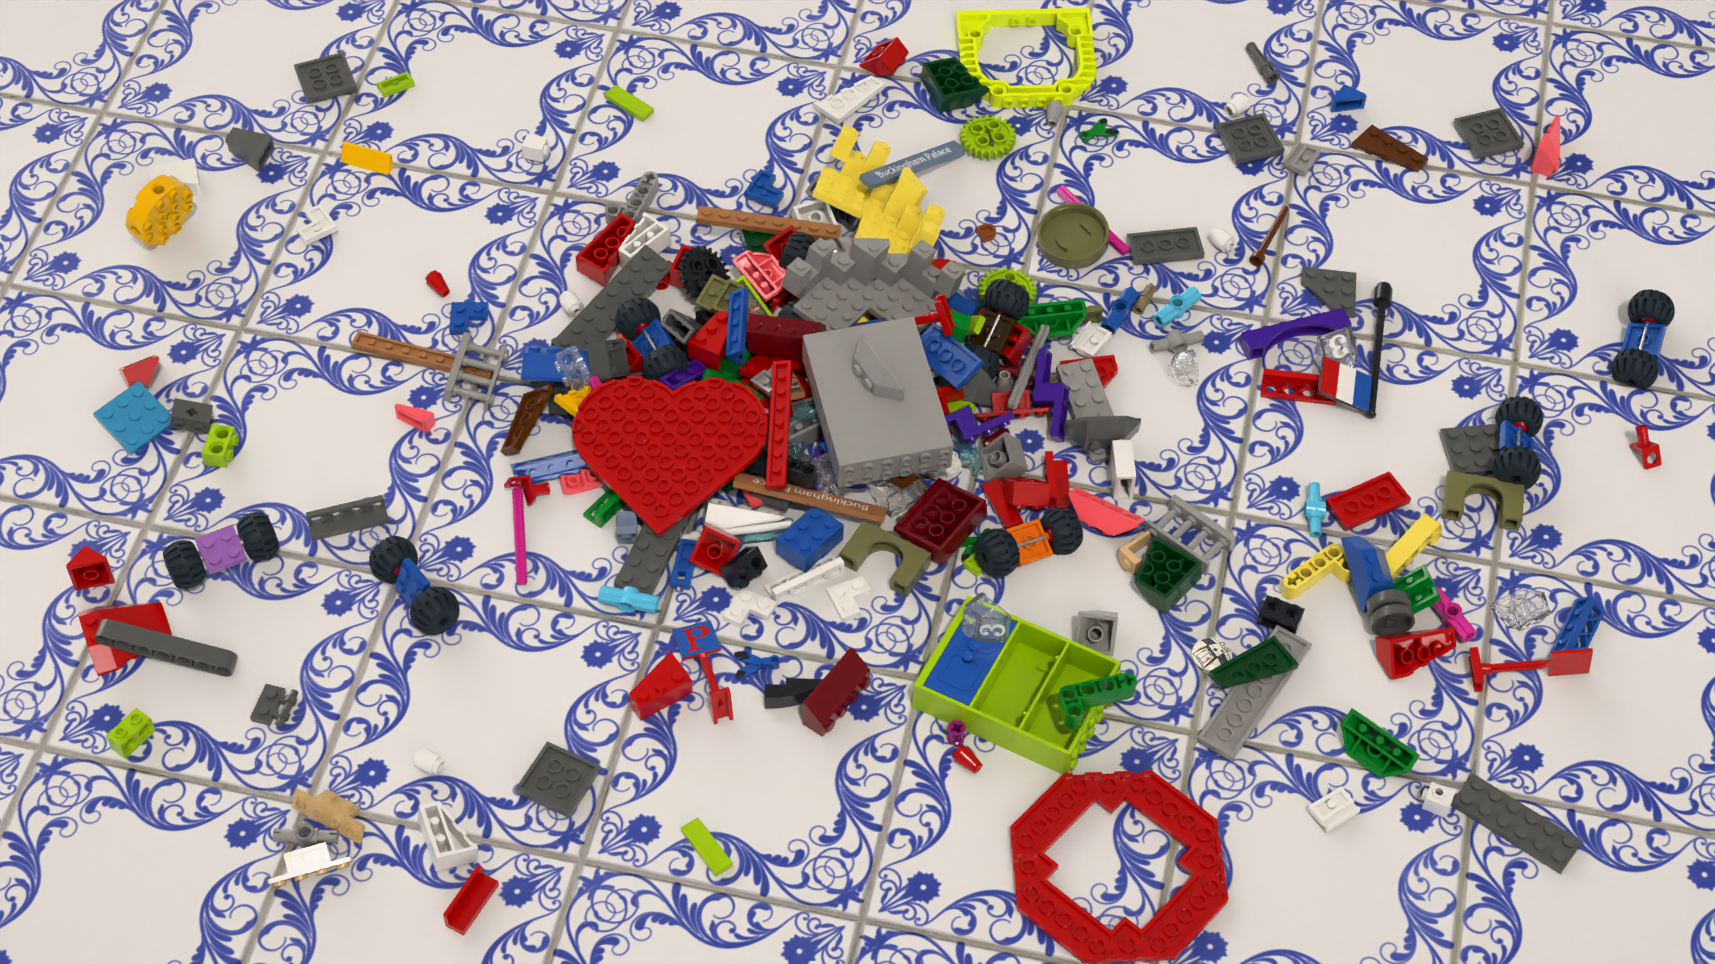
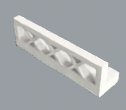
[764,554,844,605]

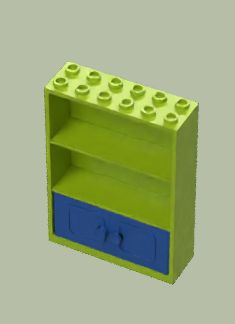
[912,596,1123,775]

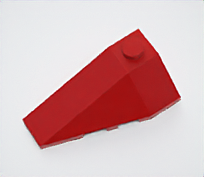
[1375,627,1457,680]

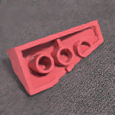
[1531,115,1561,178]

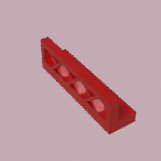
[1261,368,1336,406]

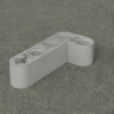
[605,171,659,225]

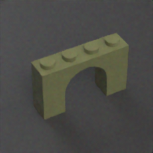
[1441,471,1525,531]
[840,520,931,597]

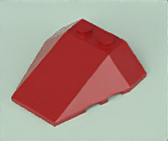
[78,602,172,677]

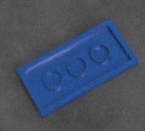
[920,323,985,391]

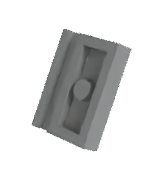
[1282,141,1321,176]

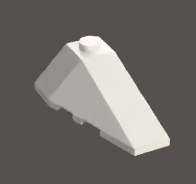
[703,497,785,529]

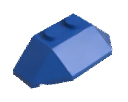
[1341,536,1395,613]

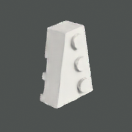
[618,212,672,267]
[418,801,478,871]

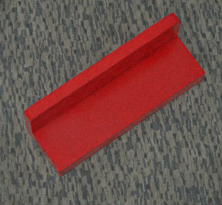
[1044,451,1071,509]
[443,865,499,936]

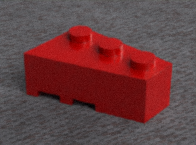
[978,307,1034,367]
[688,310,728,371]
[629,651,693,721]

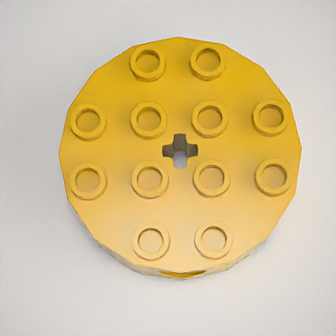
[126,175,194,247]

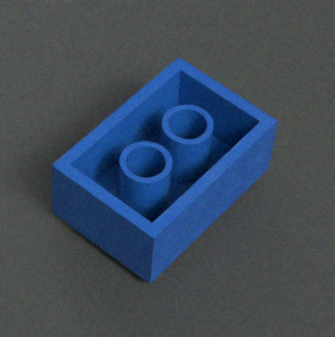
[776,506,844,573]

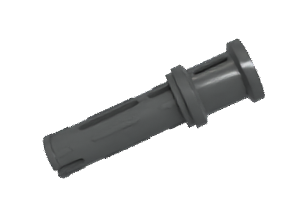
[1246,42,1280,84]

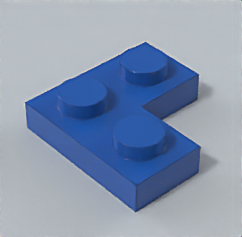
[744,169,784,209]
[449,302,489,335]

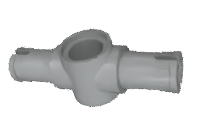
[1150,329,1204,354]
[273,822,339,849]

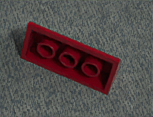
[746,313,826,360]
[803,647,871,737]

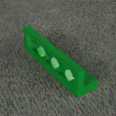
[583,488,626,528]

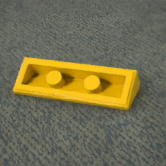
[341,141,394,175]

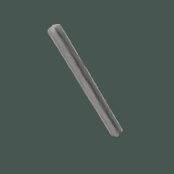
[1007,324,1050,409]

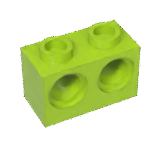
[201,424,239,468]
[106,708,155,759]

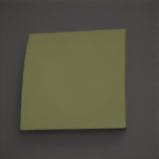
[695,274,745,314]

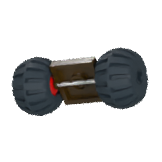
[964,279,1030,380]

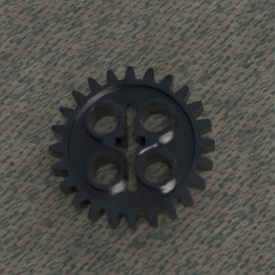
[678,246,731,300]

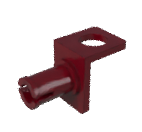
[998,358,1035,390]

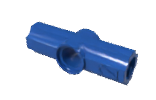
[1101,287,1139,334]

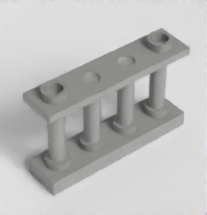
[443,332,509,412]
[1144,494,1236,576]

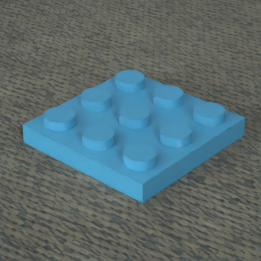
[93,381,171,455]

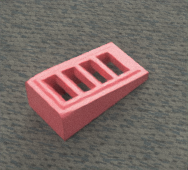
[395,404,435,433]

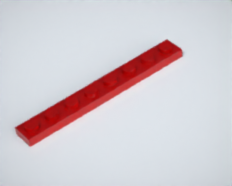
[766,360,793,490]

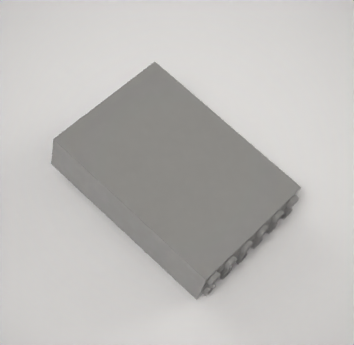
[802,316,954,487]

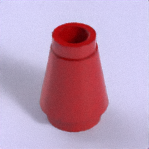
[425,270,450,297]
[952,744,983,774]

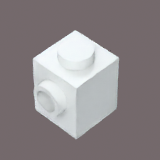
[522,134,550,162]
[1421,782,1456,818]

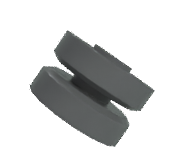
[1366,589,1415,636]

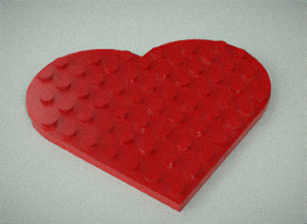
[572,376,768,537]

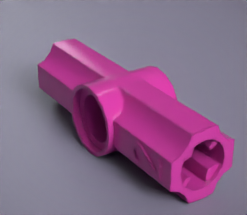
[1432,588,1477,643]

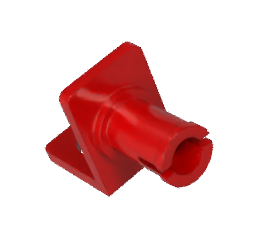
[1629,425,1662,469]
[504,475,550,506]

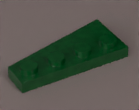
[1209,636,1299,690]

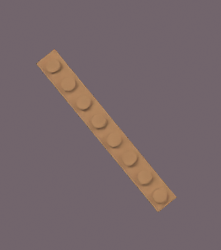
[696,205,841,243]

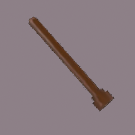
[1249,206,1289,267]

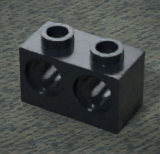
[720,546,768,589]
[1257,595,1305,635]

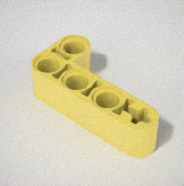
[1385,513,1442,580]
[1281,544,1352,600]

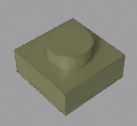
[1083,304,1103,325]

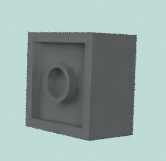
[586,338,631,380]

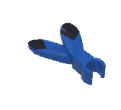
[734,651,780,679]

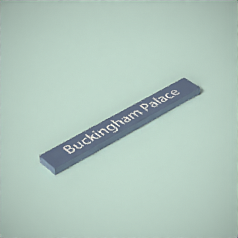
[859,140,966,190]

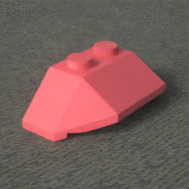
[732,250,786,303]
[1068,487,1145,536]

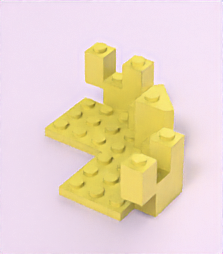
[812,125,946,254]

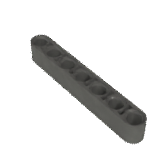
[94,619,238,677]

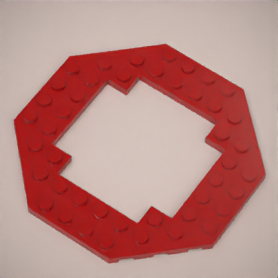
[1010,770,1229,963]

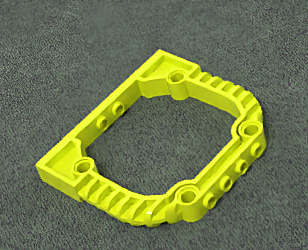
[956,8,1097,108]

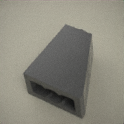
[225,127,275,172]
[660,308,702,344]

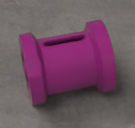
[947,720,966,746]

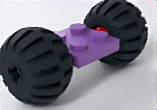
[163,512,279,589]

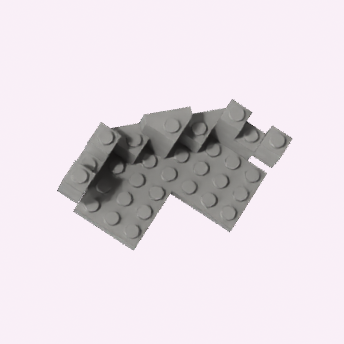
[782,237,966,335]

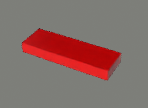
[981,479,1024,530]

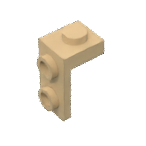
[1118,530,1151,576]

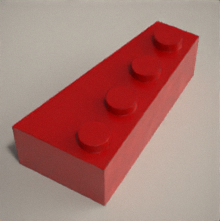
[575,213,635,286]

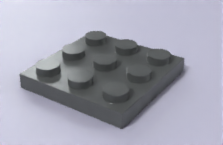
[294,52,358,104]
[1454,108,1524,159]
[1216,113,1285,165]
[1439,424,1501,476]
[515,741,601,818]

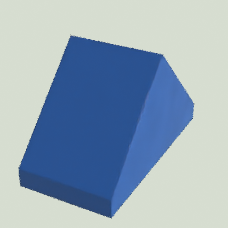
[1330,84,1367,113]

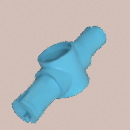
[1304,482,1326,538]

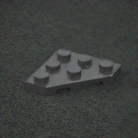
[1301,267,1357,318]

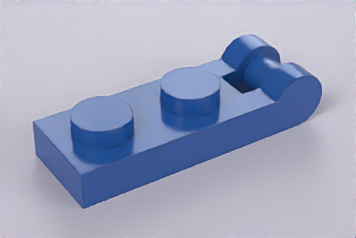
[670,539,696,590]

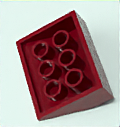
[893,478,987,566]

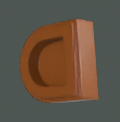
[975,224,996,243]

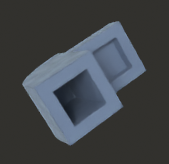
[616,511,638,543]

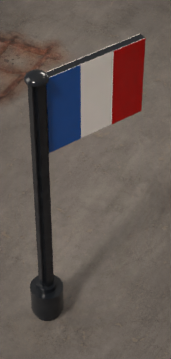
[1318,282,1393,419]

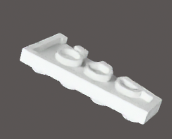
[813,75,885,124]

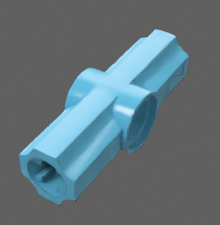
[1152,287,1201,328]
[598,585,660,614]

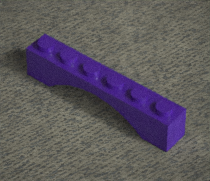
[1239,308,1352,360]

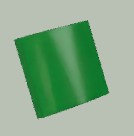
[1393,564,1441,614]

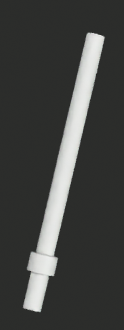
[679,520,792,543]

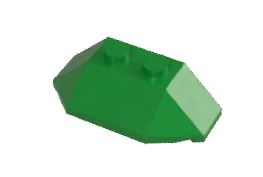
[1016,299,1088,338]
[1340,708,1420,778]

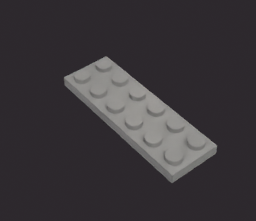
[1056,358,1114,464]

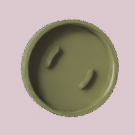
[1037,203,1109,269]

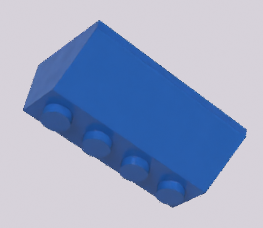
[521,345,592,383]

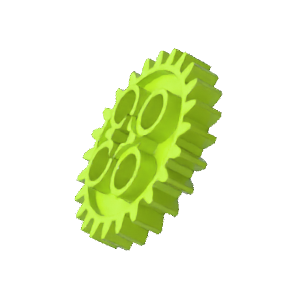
[960,114,1016,160]
[978,266,1037,305]

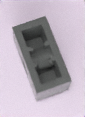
[169,398,213,434]

